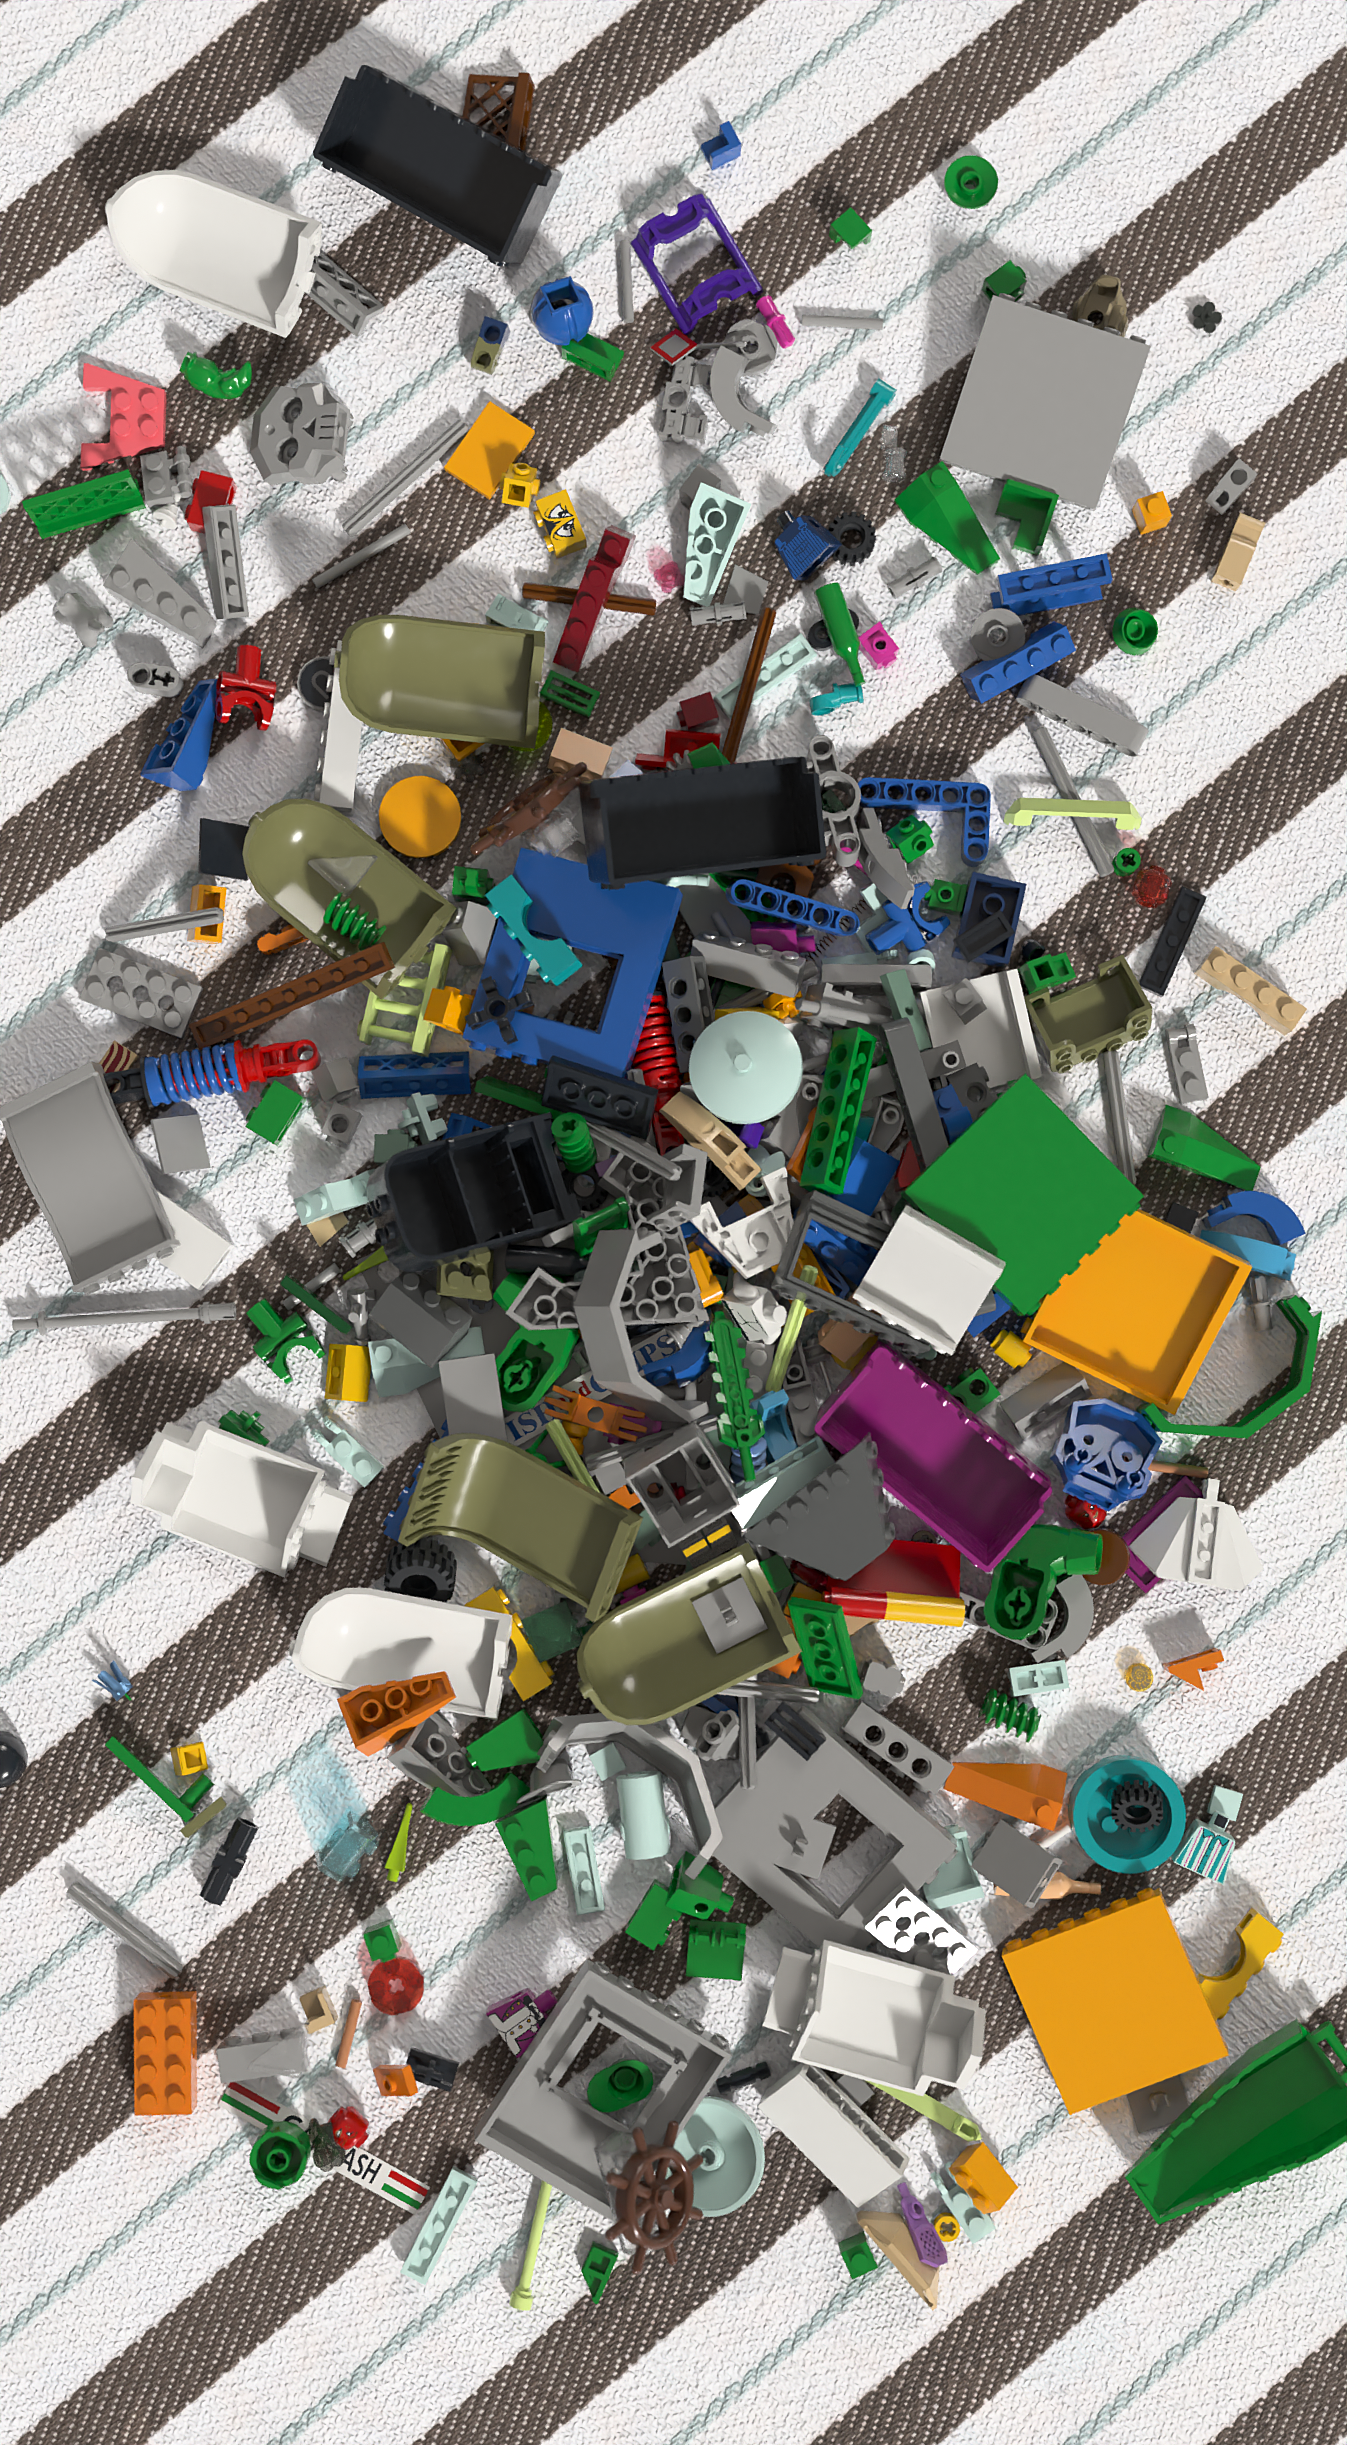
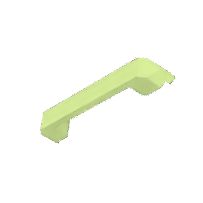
[1004,798,1142,831]
[865,2080,982,2142]

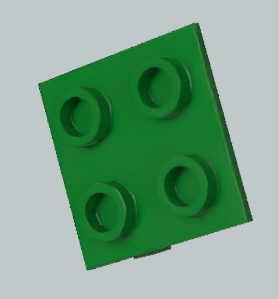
[686,1919,746,1981]

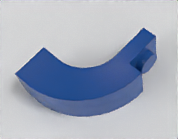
[1202,1191,1306,1246]
[642,1305,714,1388]

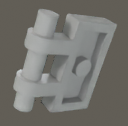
[140,446,193,508]

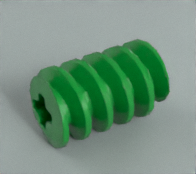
[323,892,387,951]
[551,1113,598,1173]
[978,1688,1041,1743]

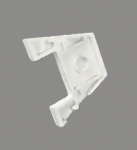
[690,1167,794,1279]

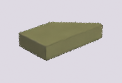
[180,1796,227,1838]

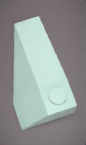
[683,482,751,607]

